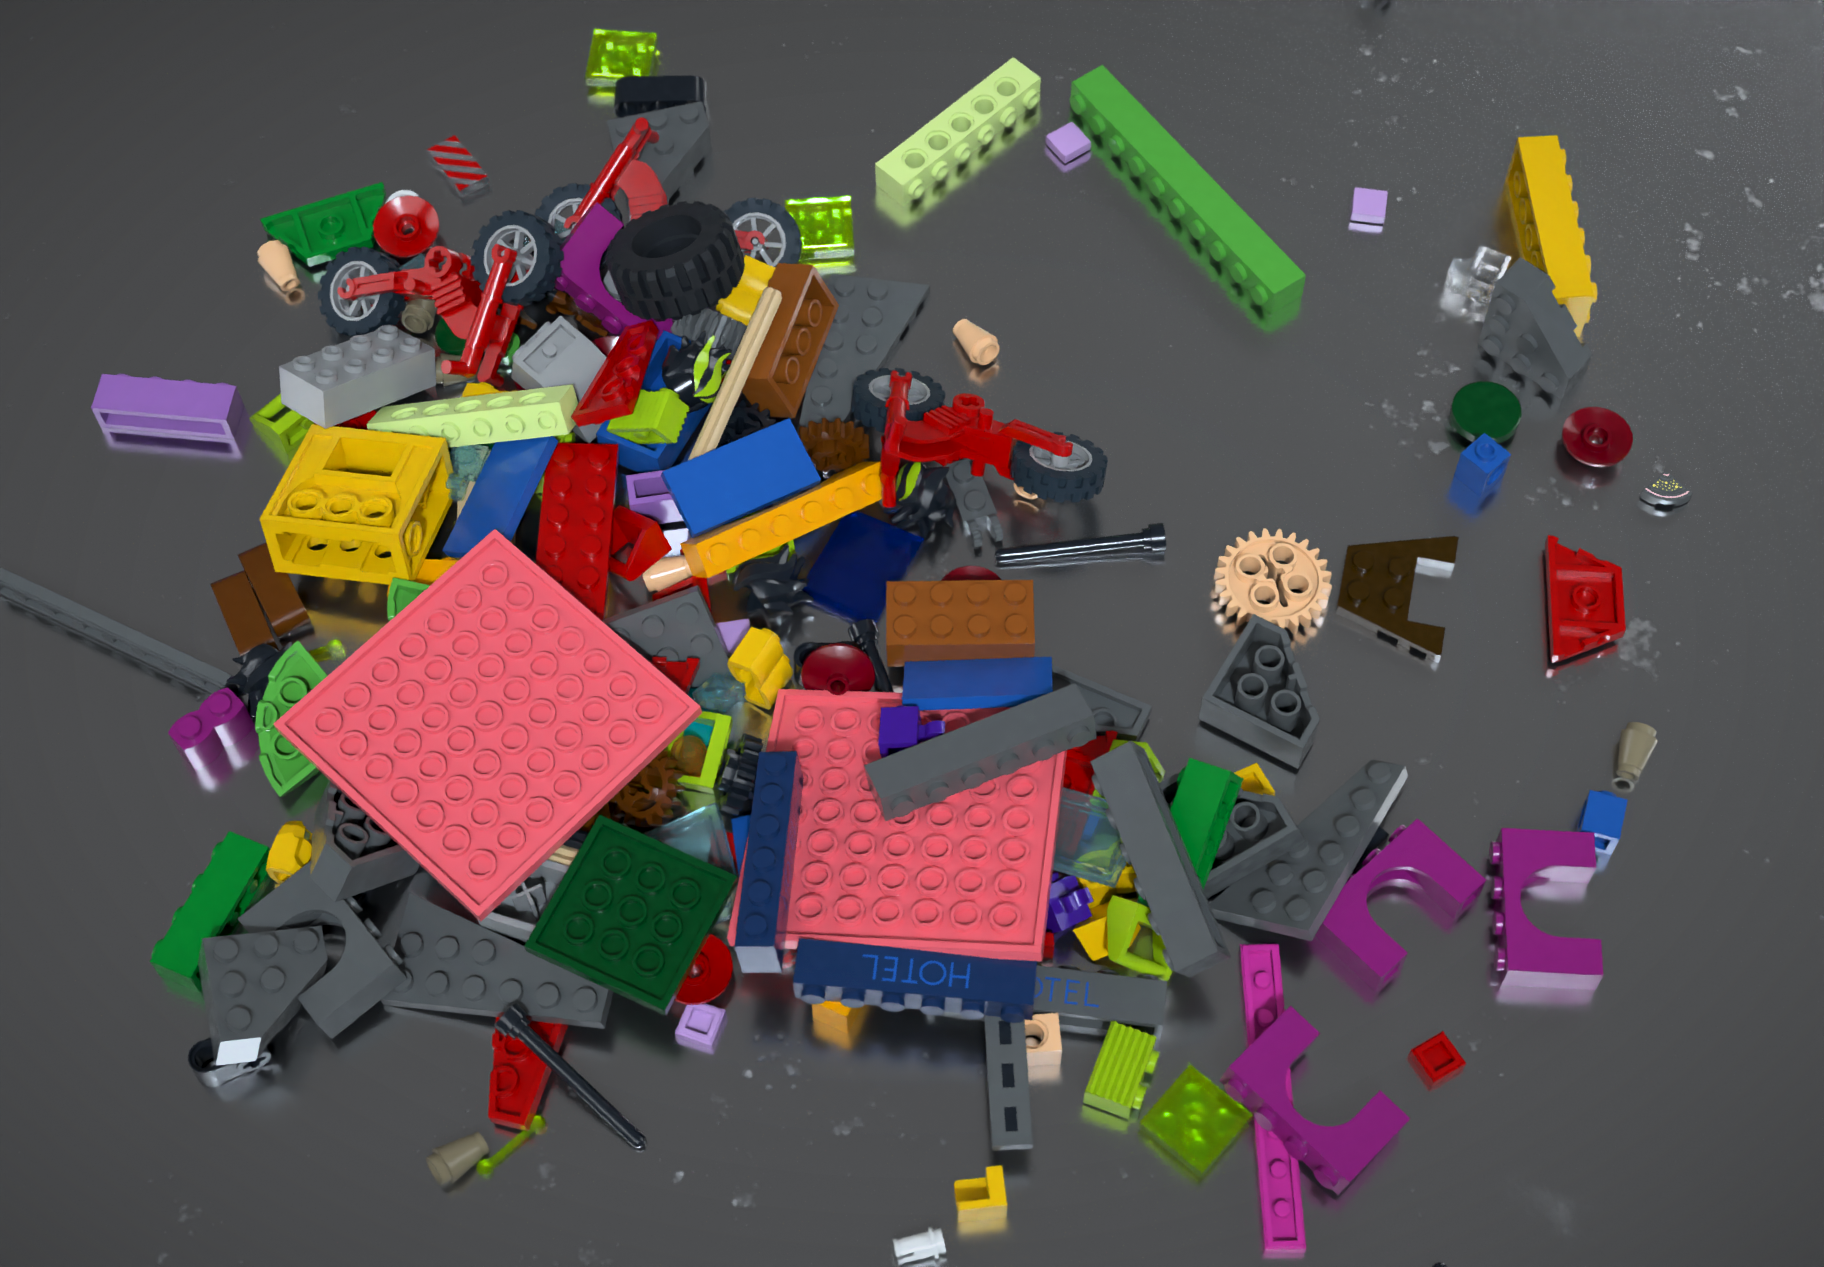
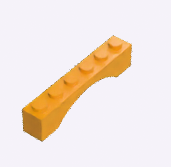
[680,461,882,578]

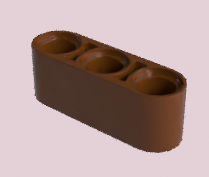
[238,542,311,637]
[210,570,279,656]

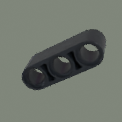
[613,75,707,118]

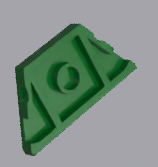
[260,182,386,267]

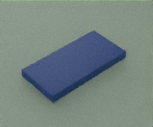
[661,418,821,538]
[442,436,558,558]
[902,656,1053,711]

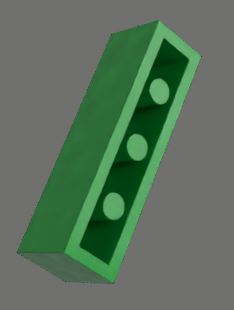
[1137,758,1244,908]
[150,831,270,993]

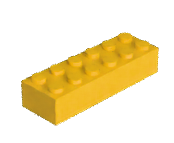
[1505,135,1597,337]

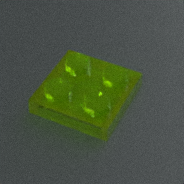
[585,29,658,88]
[785,196,855,260]
[1139,1064,1253,1178]

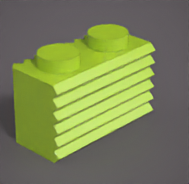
[607,388,689,444]
[1083,1021,1160,1119]

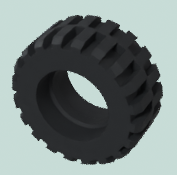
[606,201,745,321]

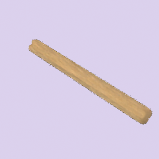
[688,287,782,460]

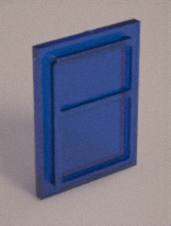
[802,511,924,624]

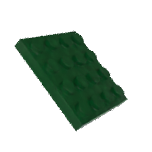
[524,815,738,1016]

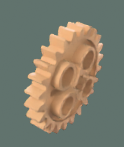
[1214,528,1332,634]

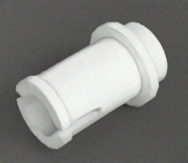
[893,1226,946,1265]

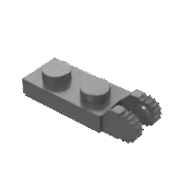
[942,459,1003,547]

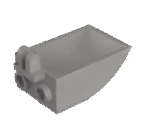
[511,315,607,444]

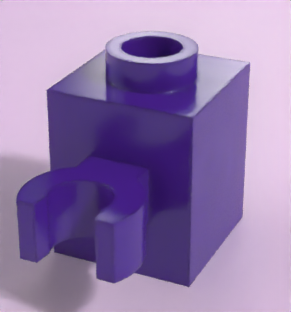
[878,706,946,758]
[1046,871,1094,933]

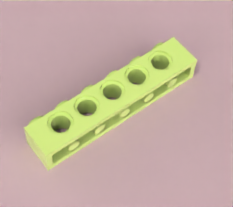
[875,57,1041,207]
[366,384,578,448]

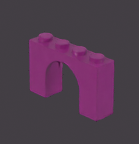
[554,202,673,343]
[1315,818,1486,992]
[1489,828,1604,990]
[1219,1006,1410,1195]

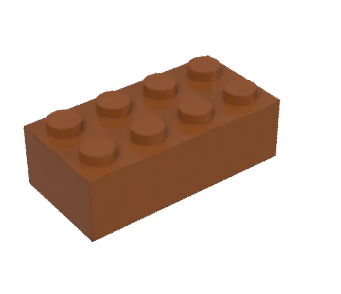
[742,263,839,418]
[886,580,1035,667]

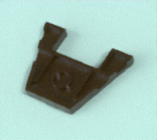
[1336,536,1459,662]

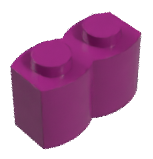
[168,687,254,770]

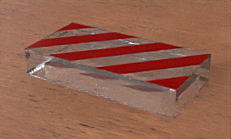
[427,135,490,198]

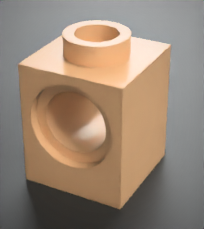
[1024,1013,1062,1066]

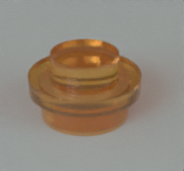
[670,735,707,773]

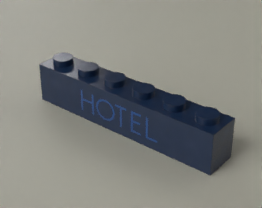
[734,751,804,973]
[793,938,1037,1023]

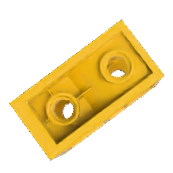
[260,424,458,585]

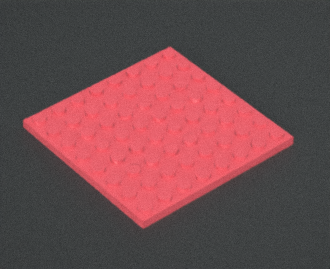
[273,529,702,922]
[727,689,1067,961]

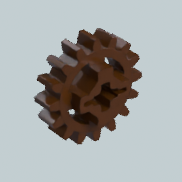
[798,418,870,474]
[609,750,685,828]

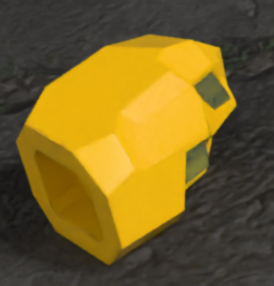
[266,820,313,884]

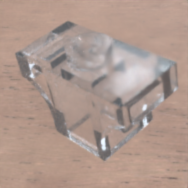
[1444,245,1512,306]

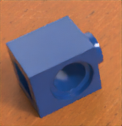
[1454,433,1511,497]
[1577,790,1628,855]

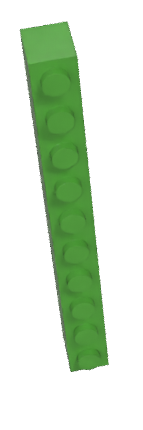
[1070,65,1306,314]

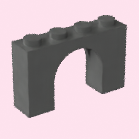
[238,861,407,1039]

